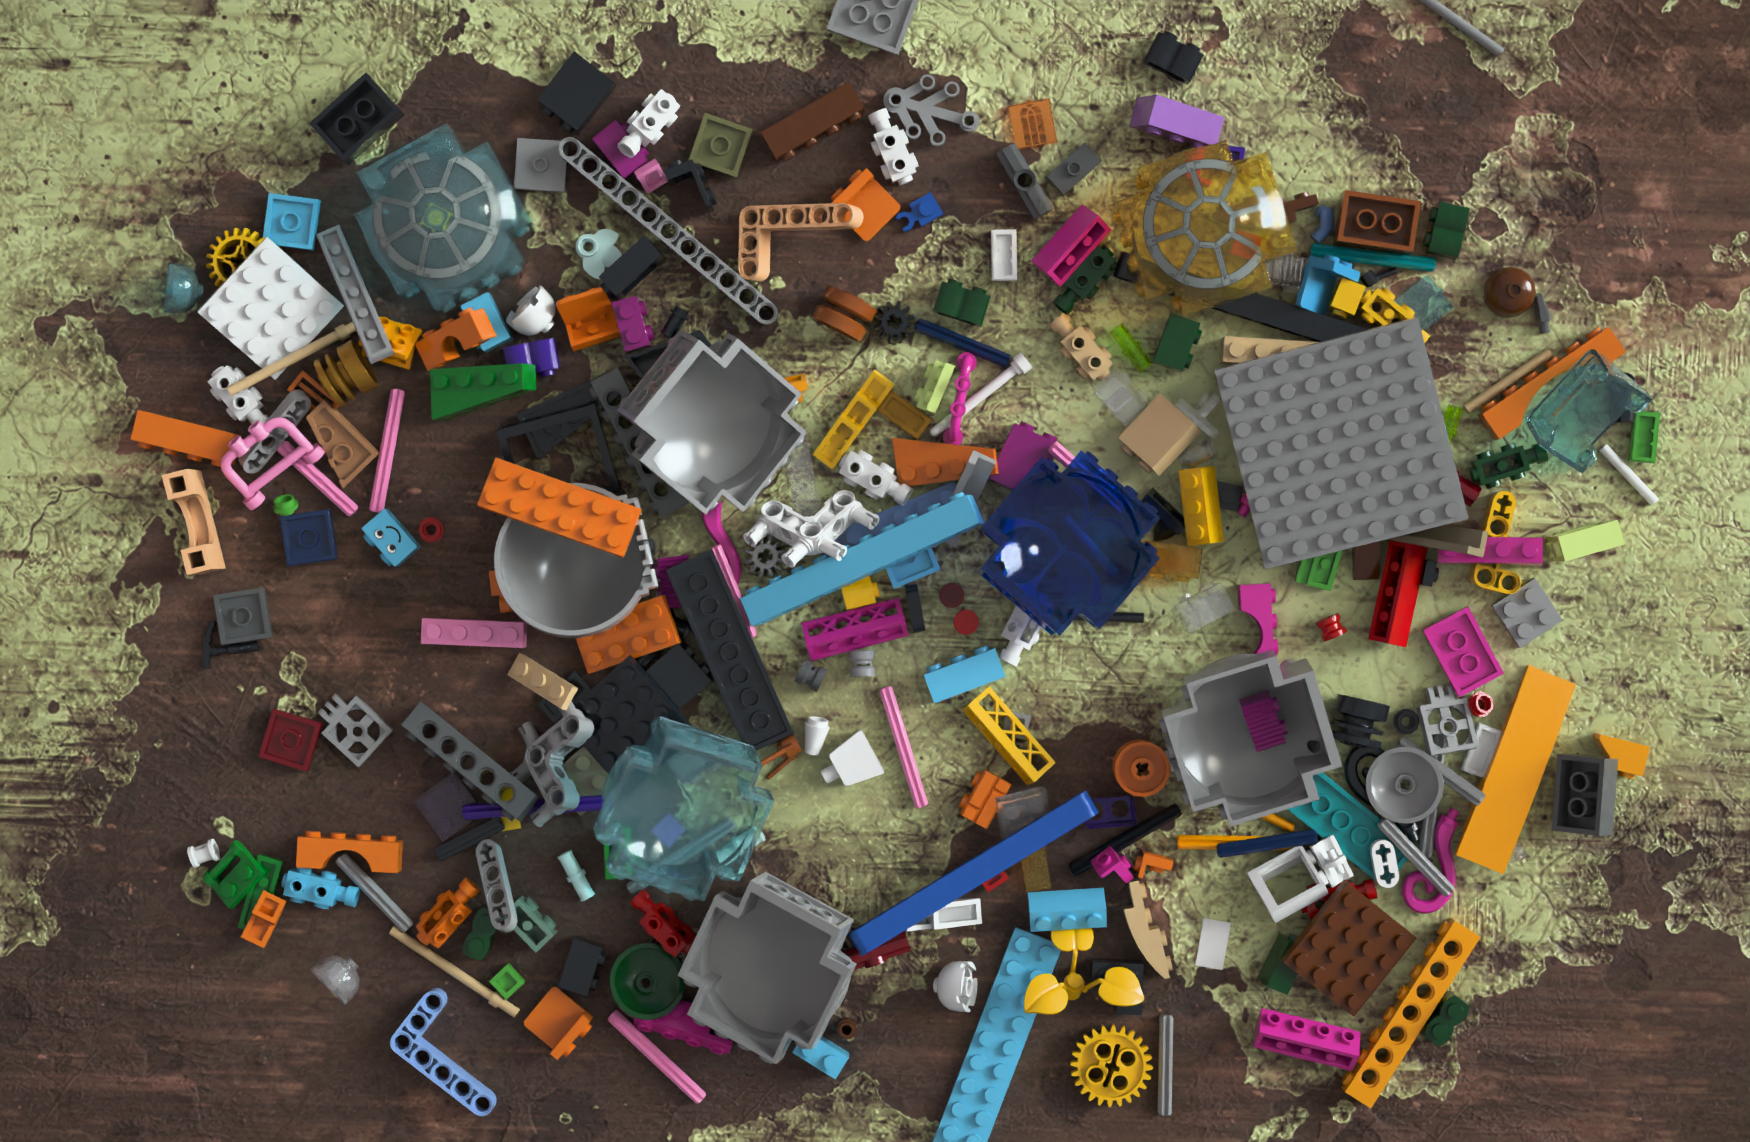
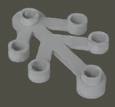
[883,74,979,147]

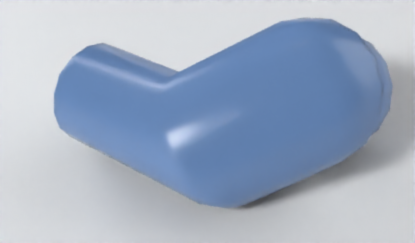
[1310,205,1334,244]

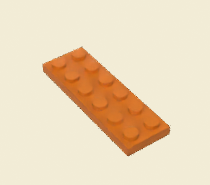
[477,458,642,559]

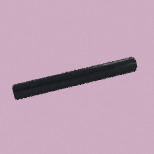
[1069,803,1182,876]

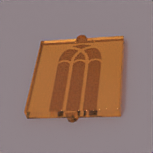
[1008,98,1057,150]

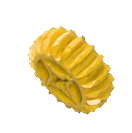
[206,228,264,287]

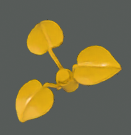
[1024,928,1144,1015]

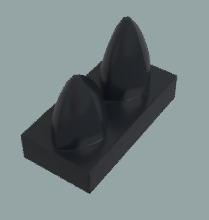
[1138,487,1185,541]

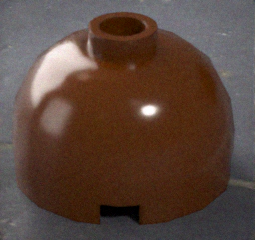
[1483,267,1536,318]

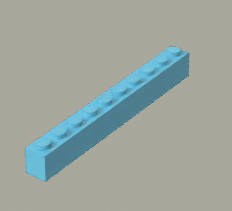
[740,492,985,626]

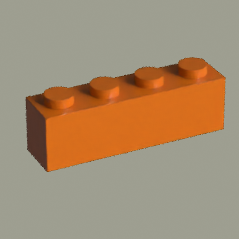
[131,410,242,467]

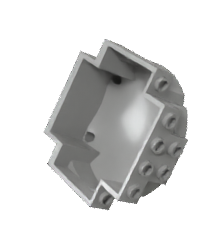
[617,330,807,514]
[1159,650,1342,827]
[678,872,857,1064]

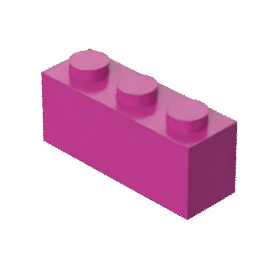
[1031,205,1111,287]

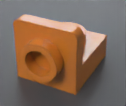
[1133,850,1174,879]

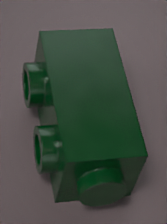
[1257,933,1298,995]

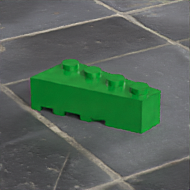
[430,363,536,421]

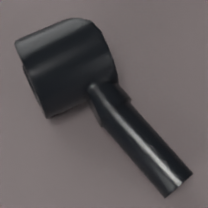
[1360,267,1397,287]

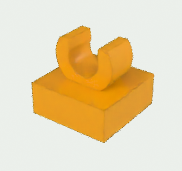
[783,373,808,403]

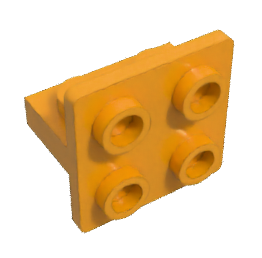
[358,316,422,370]

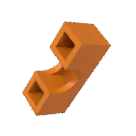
[415,307,497,371]

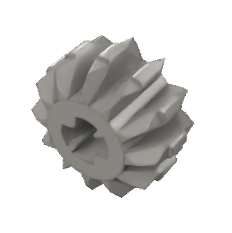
[745,535,787,577]

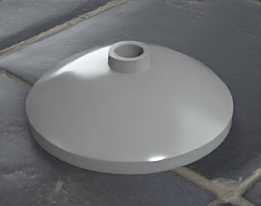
[1366,747,1444,823]

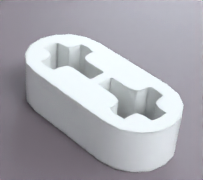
[1370,839,1399,888]

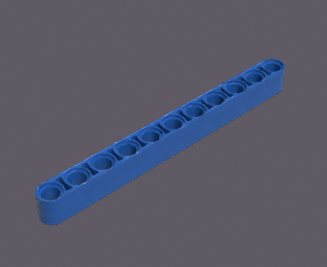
[848,790,1099,956]

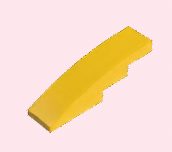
[812,370,895,469]

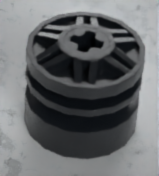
[1330,694,1390,749]

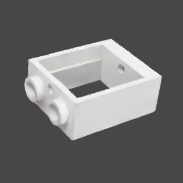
[1247,846,1329,923]

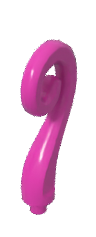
[701,502,741,585]
[1402,807,1459,914]

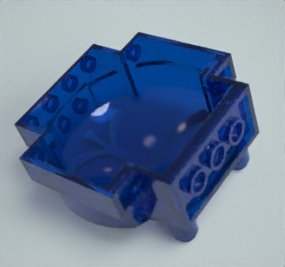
[977,450,1160,638]

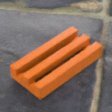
[287,370,339,410]

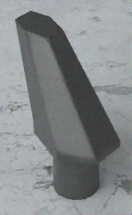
[1534,293,1552,334]

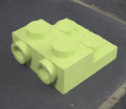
[913,360,955,416]

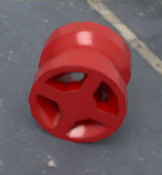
[1315,613,1347,642]

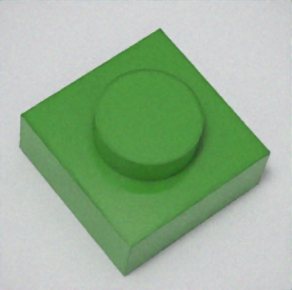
[489,963,526,1000]

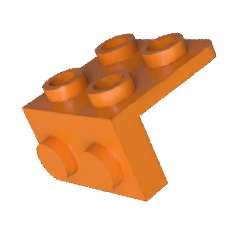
[831,168,900,241]
[556,287,621,352]
[524,986,593,1060]

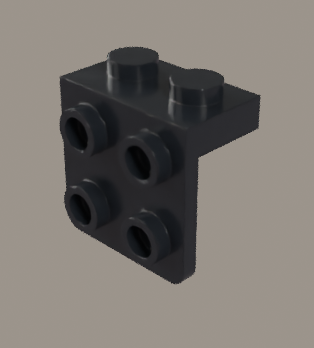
[664,159,717,213]

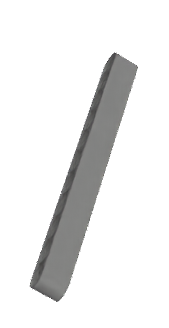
[558,137,778,325]

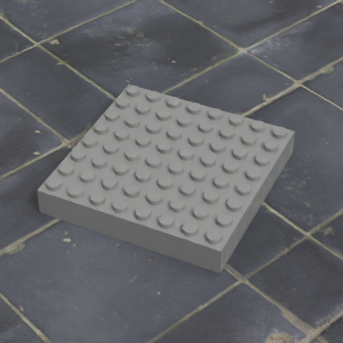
[1215,317,1469,569]

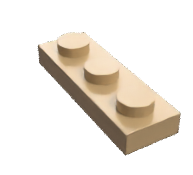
[507,653,578,710]

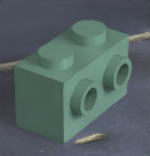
[503,895,558,953]

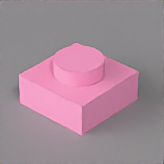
[634,159,668,194]

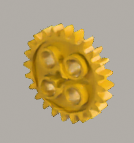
[1070,1023,1153,1107]

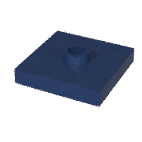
[279,509,338,567]

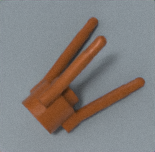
[737,734,802,780]

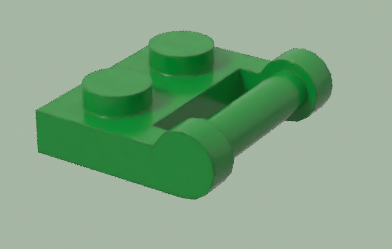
[202,840,266,908]

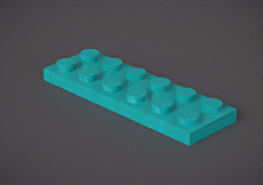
[1288,773,1408,888]

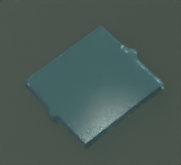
[1394,275,1454,330]

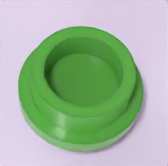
[273,494,299,516]

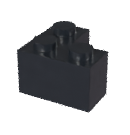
[1090,958,1144,1015]

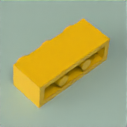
[1178,466,1224,546]

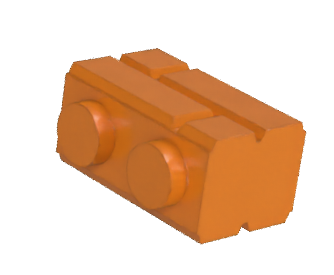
[958,769,1011,829]

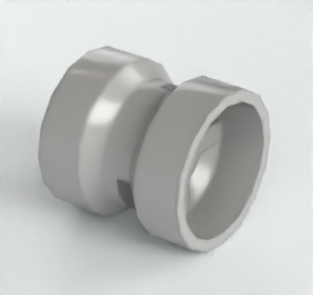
[849,650,875,677]

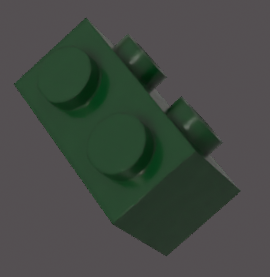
[1152,313,1202,373]

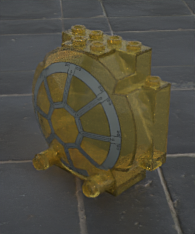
[1112,140,1297,317]

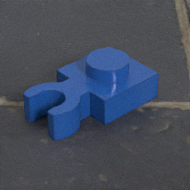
[896,192,943,232]

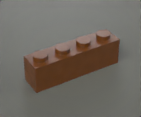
[761,82,865,162]

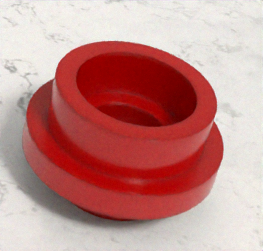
[418,517,444,543]
[1468,692,1493,717]

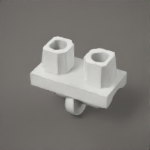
[1309,835,1354,887]

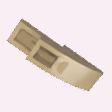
[1122,878,1173,979]

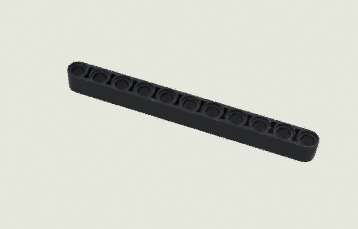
[1113,252,1367,342]

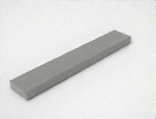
[316,225,394,364]

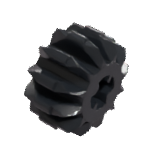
[873,301,916,344]

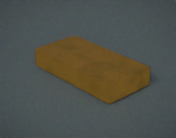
[877,390,932,440]

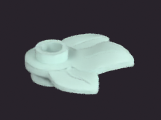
[576,229,622,280]

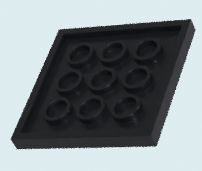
[558,655,698,795]

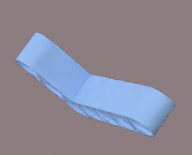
[390,988,497,1116]

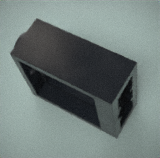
[599,236,665,300]

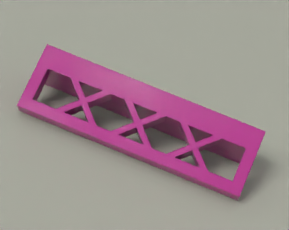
[801,598,909,661]

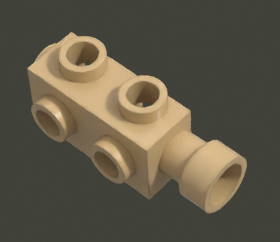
[1049,312,1113,382]

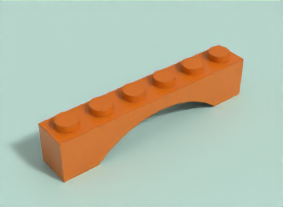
[1478,327,1626,440]

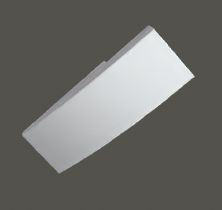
[905,898,982,931]

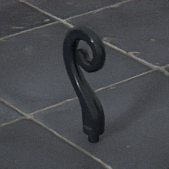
[1344,747,1420,842]

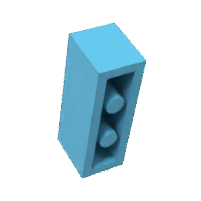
[923,645,1006,703]
[1028,888,1107,932]

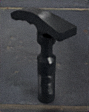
[203,621,259,669]

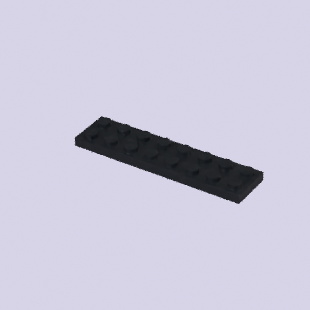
[665,549,794,754]

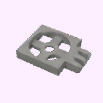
[1417,684,1479,757]
[318,693,394,767]

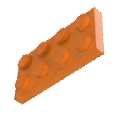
[576,594,681,674]

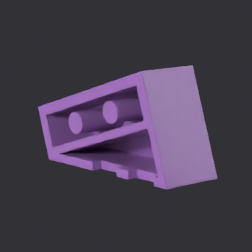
[1129,94,1224,151]

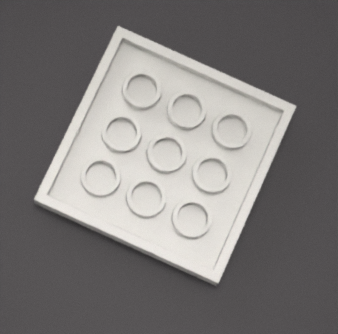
[197,236,344,380]

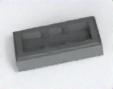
[1047,143,1102,196]

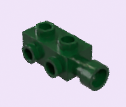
[1052,245,1116,315]
[1469,442,1548,489]

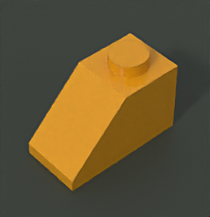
[1593,733,1650,779]

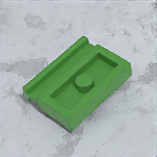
[1294,550,1343,591]

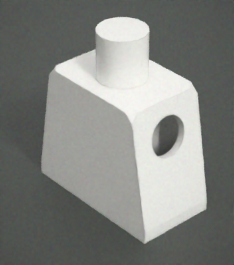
[820,729,884,786]

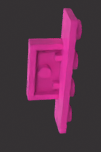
[633,1000,733,1054]

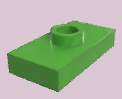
[1628,410,1660,464]

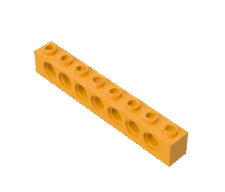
[1341,918,1480,1108]

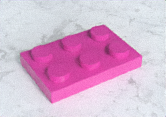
[1422,606,1504,697]

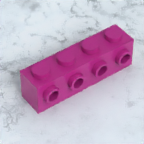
[1253,1008,1361,1071]

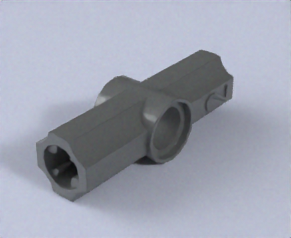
[996,143,1053,220]

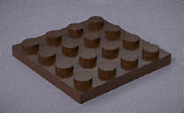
[1280,880,1417,1017]

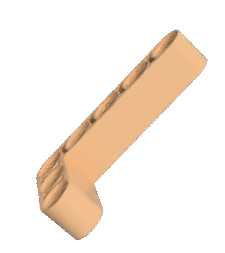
[738,203,864,282]

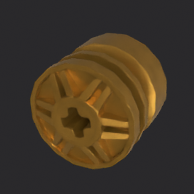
[314,340,379,407]

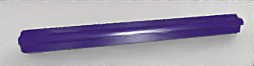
[462,794,614,820]

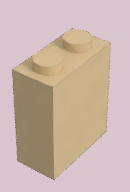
[1118,393,1201,476]

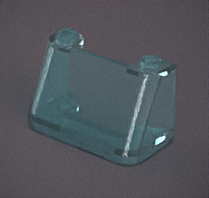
[1527,349,1652,474]

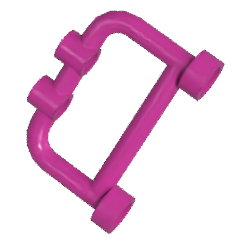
[943,352,977,445]

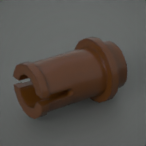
[837,1017,857,1039]

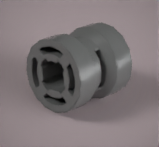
[794,659,828,692]

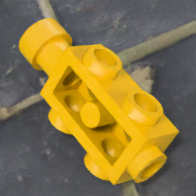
[1359,288,1430,343]

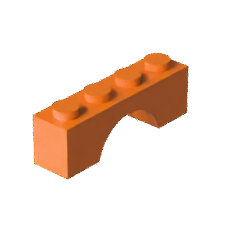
[296,831,403,873]

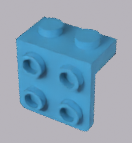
[1296,255,1361,315]

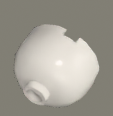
[506,285,555,336]
[933,961,978,1012]

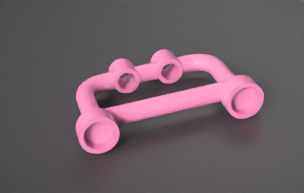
[221,417,325,510]

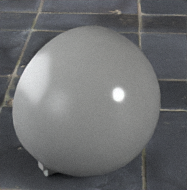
[494,483,659,638]

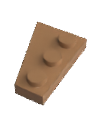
[306,399,379,488]

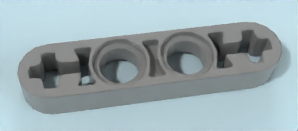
[238,390,311,474]
[476,839,517,933]

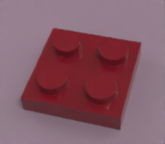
[258,708,323,772]

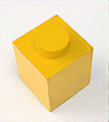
[1327,277,1366,319]

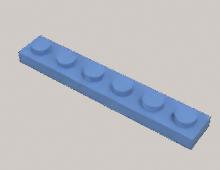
[820,481,956,558]

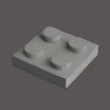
[1491,578,1563,648]

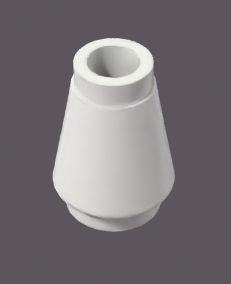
[804,716,830,755]

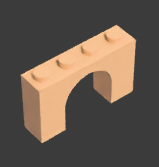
[162,469,226,575]

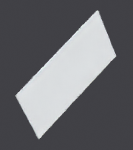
[1195,918,1231,970]

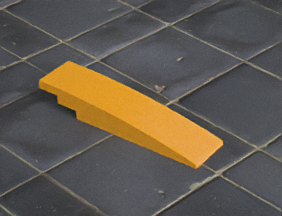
[1454,665,1576,874]

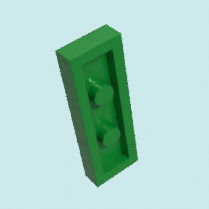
[238,854,285,929]

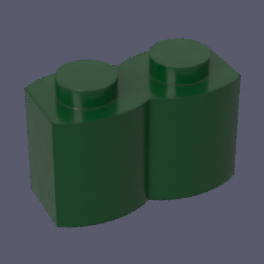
[1423,201,1470,260]
[933,279,991,327]
[463,904,502,961]
[1420,991,1469,1047]

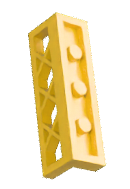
[961,686,1056,786]

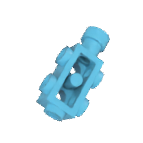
[281,868,360,909]

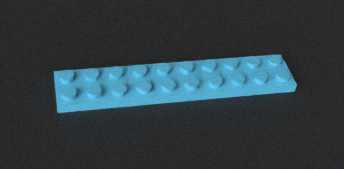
[932,926,1061,1142]

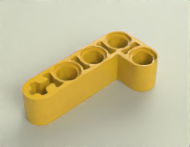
[1469,491,1521,594]

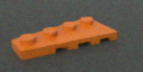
[892,438,999,487]

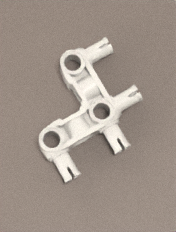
[743,490,879,568]

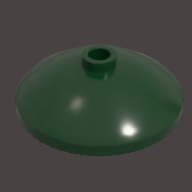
[609,943,685,1020]

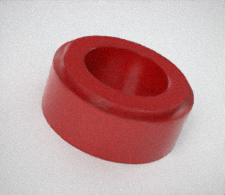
[953,609,979,635]

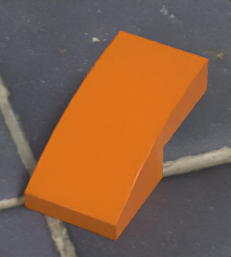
[241,890,287,949]

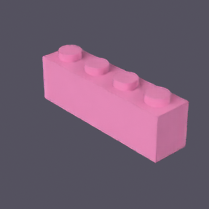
[421,618,527,648]

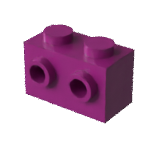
[612,296,654,354]

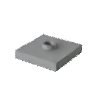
[514,138,569,193]

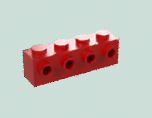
[1368,540,1428,647]

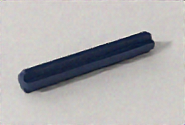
[915,318,1011,367]
[1216,829,1317,858]

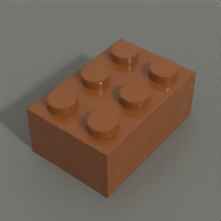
[1333,190,1421,255]

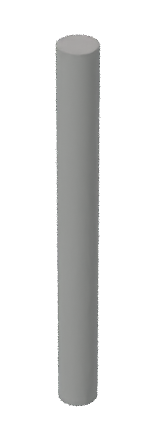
[1419,0,1504,57]

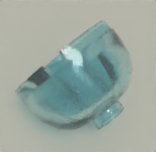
[164,263,203,314]

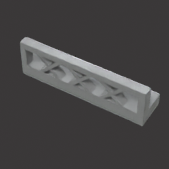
[933,450,996,548]

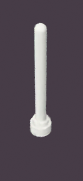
[930,352,1033,437]

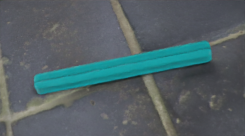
[1309,243,1436,272]

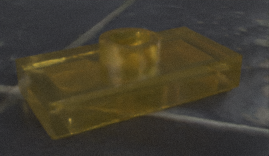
[1021,847,1051,892]

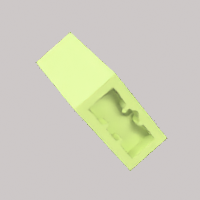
[1546,520,1625,561]

